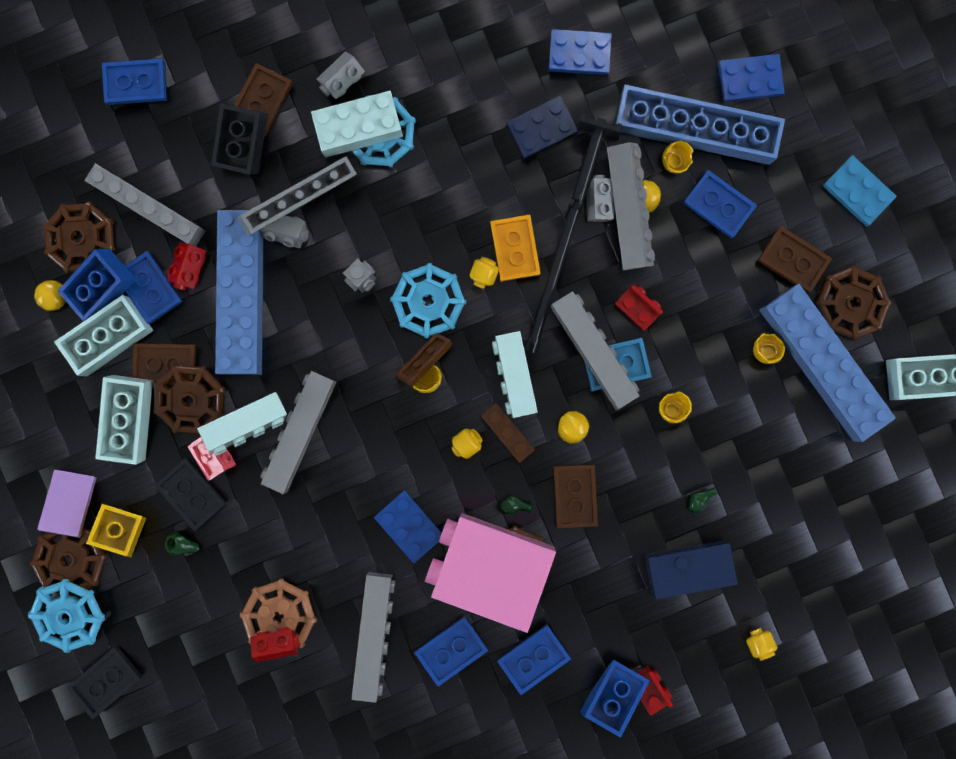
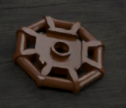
[42,201,116,274]
[815,265,892,341]
[152,363,226,435]
[30,528,107,596]

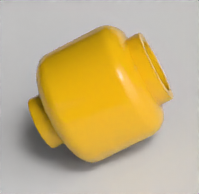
[469,257,499,288]
[452,429,482,459]
[746,628,777,661]

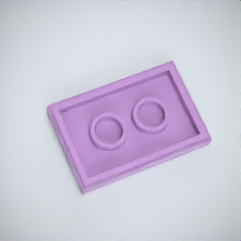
[37,470,96,538]

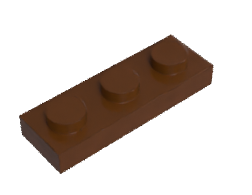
[396,333,453,387]
[481,403,535,463]

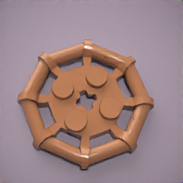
[240,579,317,648]

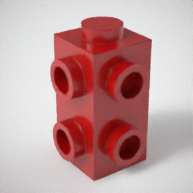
[167,242,206,291]
[250,627,300,662]

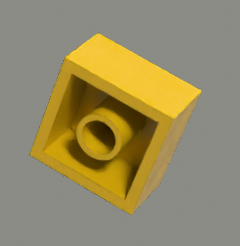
[86,504,146,557]

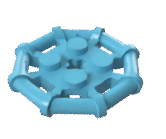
[352,95,416,168]
[390,263,466,339]
[28,579,105,653]

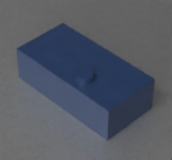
[644,541,738,599]

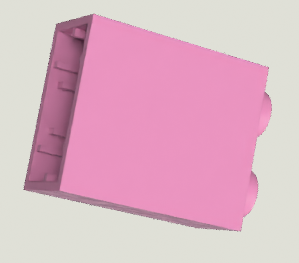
[425,513,556,633]

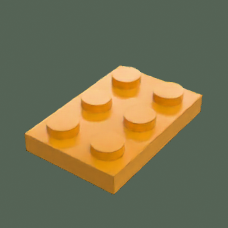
[490,215,541,282]

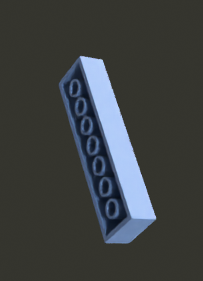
[614,85,785,165]
[215,210,263,375]
[759,284,896,442]

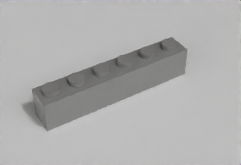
[607,142,655,270]
[237,156,356,237]
[84,163,205,247]
[551,291,639,410]
[260,371,336,494]
[351,572,396,703]

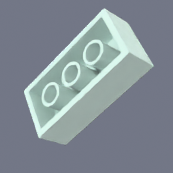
[311,90,403,157]
[55,295,154,377]
[492,331,538,418]
[886,354,956,400]
[96,375,153,465]
[197,392,287,456]

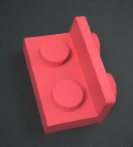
[187,437,236,481]

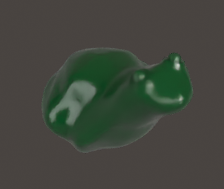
[689,487,718,514]
[499,496,534,514]
[165,532,199,555]

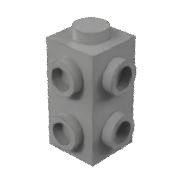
[317,51,365,99]
[586,175,615,222]
[260,215,309,248]
[343,258,376,293]

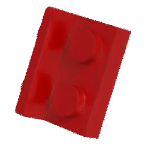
[614,284,663,331]
[637,666,673,716]

